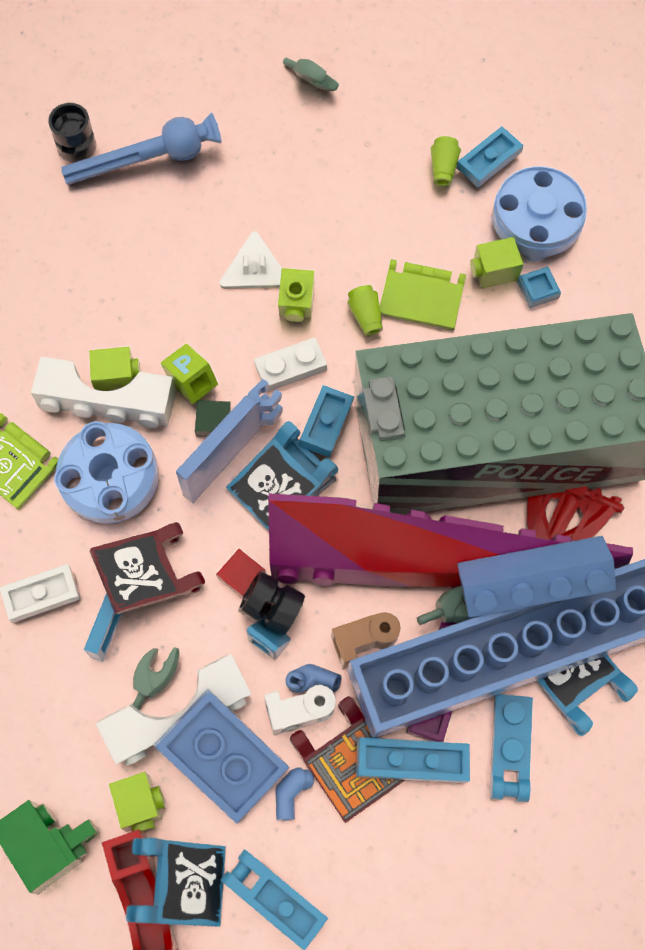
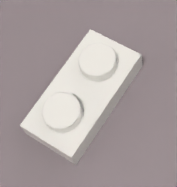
[254,337,327,392]
[0,564,80,623]

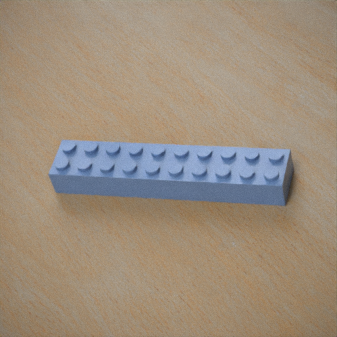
[347,559,645,738]

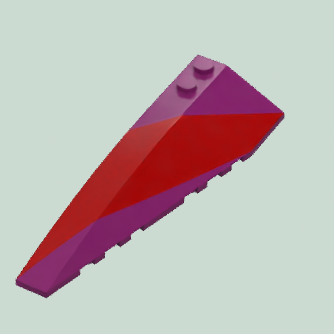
[268,493,633,587]

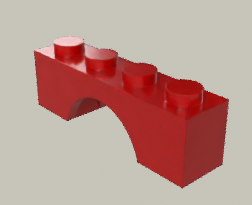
[101,829,178,950]

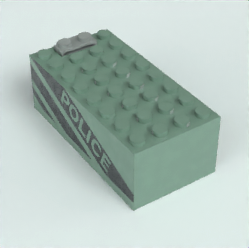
[354,313,645,515]

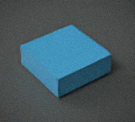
[517,266,561,308]

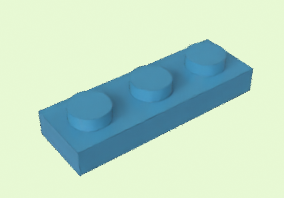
[356,737,470,783]

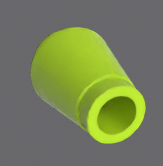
[430,136,461,186]
[347,285,383,336]

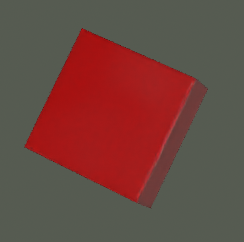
[216,548,266,599]

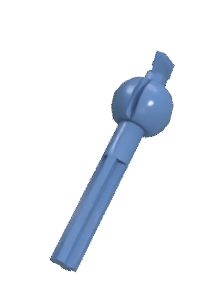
[61,113,222,185]

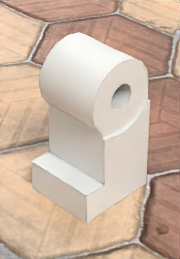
[264,685,336,736]

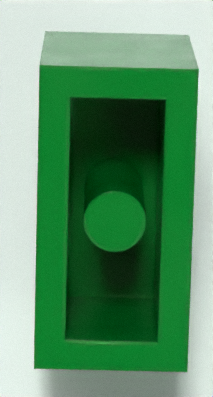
[0,799,100,894]

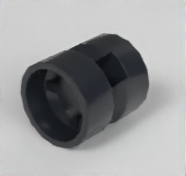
[48,103,97,162]
[238,571,305,636]

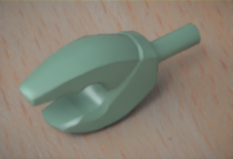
[283,57,339,91]
[417,586,478,625]
[132,647,180,710]

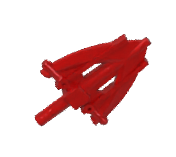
[527,486,625,541]

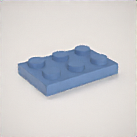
[154,688,290,824]

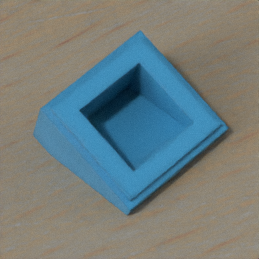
[246,619,291,660]

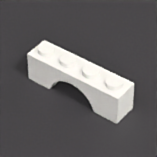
[31,356,176,428]
[96,653,251,766]

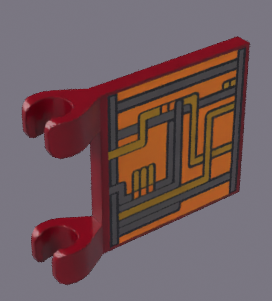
[290,696,405,823]

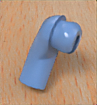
[285,664,342,693]
[276,767,314,821]

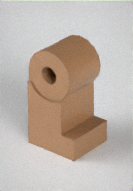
[331,612,401,670]

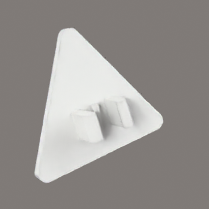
[219,231,282,289]

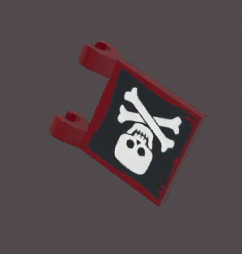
[89,522,205,615]

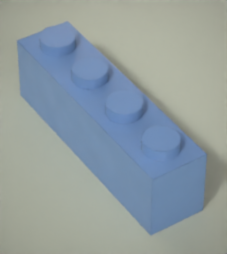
[457,536,616,618]

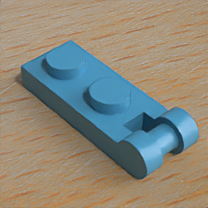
[490,694,533,803]
[220,849,328,950]

